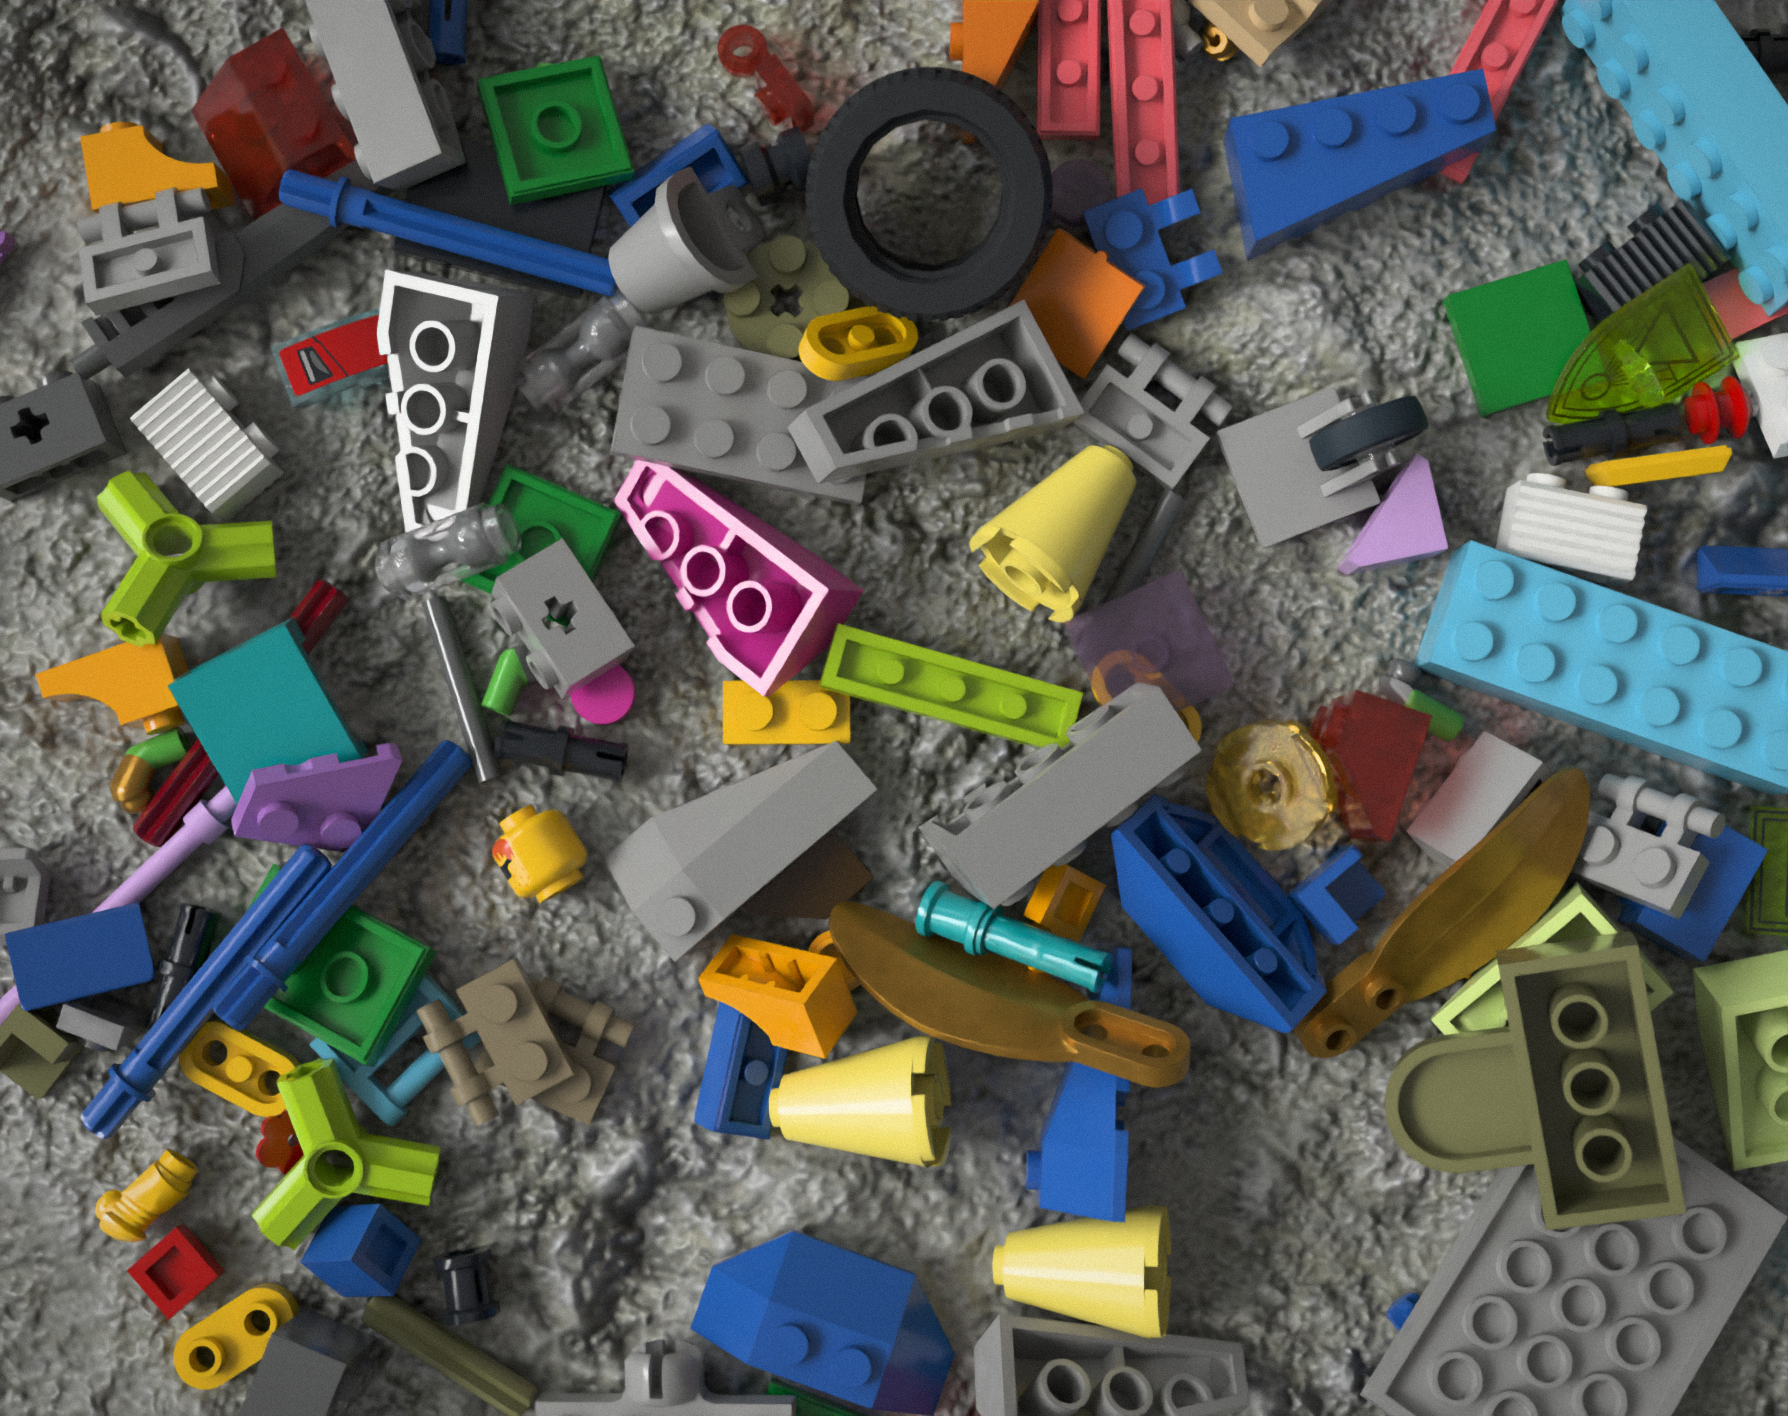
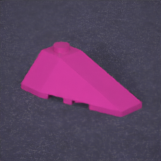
[614,460,864,697]

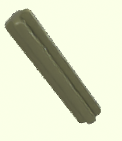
[361,1296,537,1416]

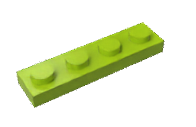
[819,623,1083,749]

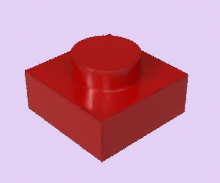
[127,1223,225,1320]

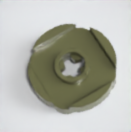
[723,235,850,362]

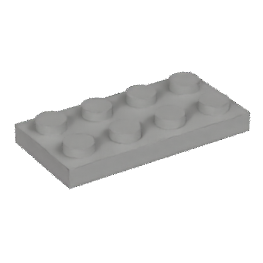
[610,325,869,506]

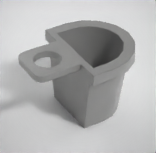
[608,166,765,314]

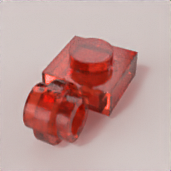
[717,25,815,133]

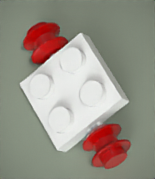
[1684,332,1788,459]

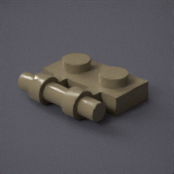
[416,958,577,1127]
[475,975,636,1125]

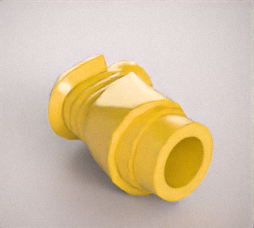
[95,1148,199,1242]

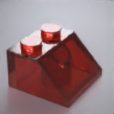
[191,27,356,220]
[1308,689,1432,843]

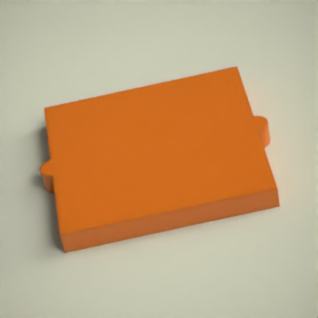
[1009,228,1146,379]

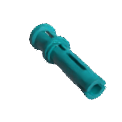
[916,880,1113,993]

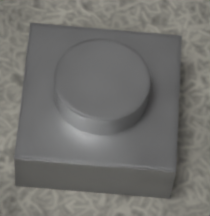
[56,993,150,1051]

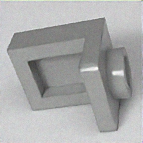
[0,842,51,946]

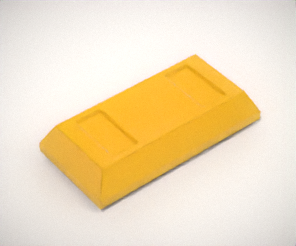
[1585,445,1732,487]

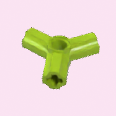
[97,470,277,648]
[252,1058,442,1250]

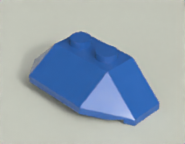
[1111,794,1327,1034]
[690,1229,955,1416]

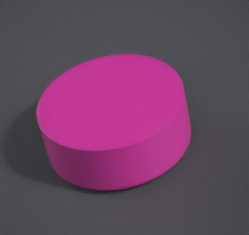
[571,665,636,725]

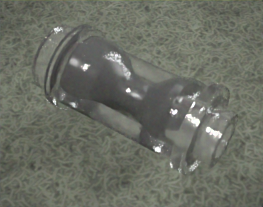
[515,292,649,414]
[375,503,521,600]

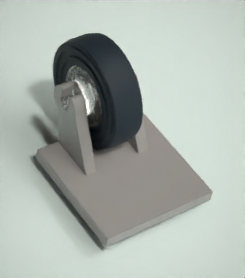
[1215,386,1428,549]

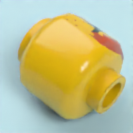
[492,804,588,904]

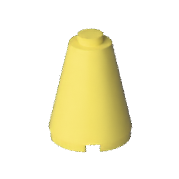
[969,445,1137,622]
[769,1035,951,1167]
[993,1204,1171,1339]

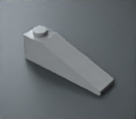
[377,270,535,543]
[604,741,879,962]
[974,1314,1250,1416]

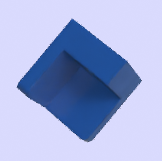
[1286,845,1385,945]
[300,1204,422,1297]

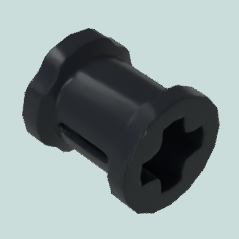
[433,1246,500,1325]

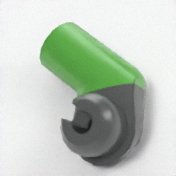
[481,643,538,717]
[1379,658,1464,742]

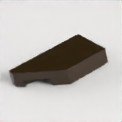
[743,829,874,920]

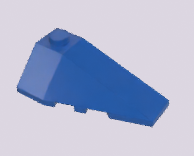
[1025,946,1132,1222]

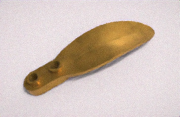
[1293,766,1590,1058]
[829,901,1190,1088]

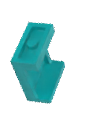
[168,617,368,804]

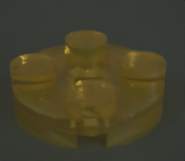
[1206,719,1338,851]

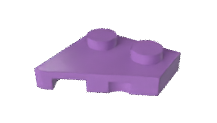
[231,743,403,853]

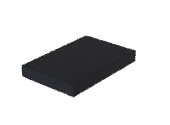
[393,137,608,300]

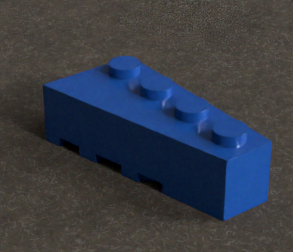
[1223,69,1496,261]

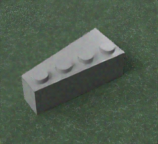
[304,0,466,192]
[787,300,1085,484]
[918,682,1202,909]

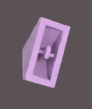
[1336,453,1448,575]

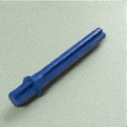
[279,169,618,296]
[213,740,472,1031]
[81,844,332,1139]

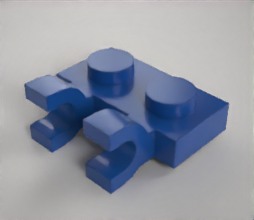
[1082,188,1223,331]

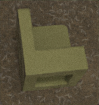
[0,1004,85,1099]

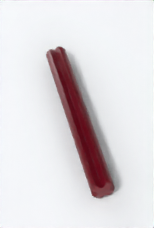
[132,579,348,847]

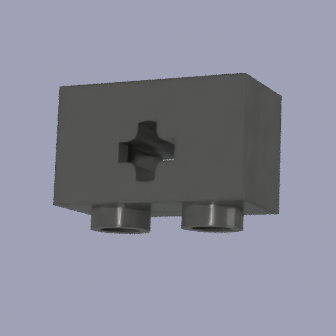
[0,371,127,502]

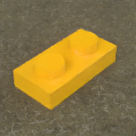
[723,680,851,746]

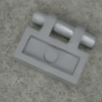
[77,187,221,316]
[1073,333,1233,491]
[1569,773,1726,920]

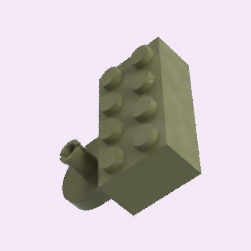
[1385,931,1686,1230]

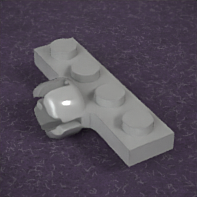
[535,1340,797,1416]

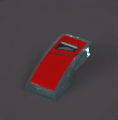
[270,308,390,409]

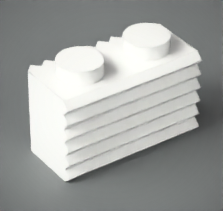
[130,368,284,521]
[1495,473,1647,587]

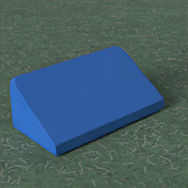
[606,124,749,228]
[1696,546,1788,597]
[5,902,156,1011]
[694,1002,789,1140]

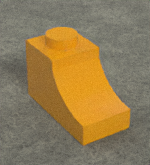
[80,122,236,214]
[35,633,189,735]
[698,934,858,1059]

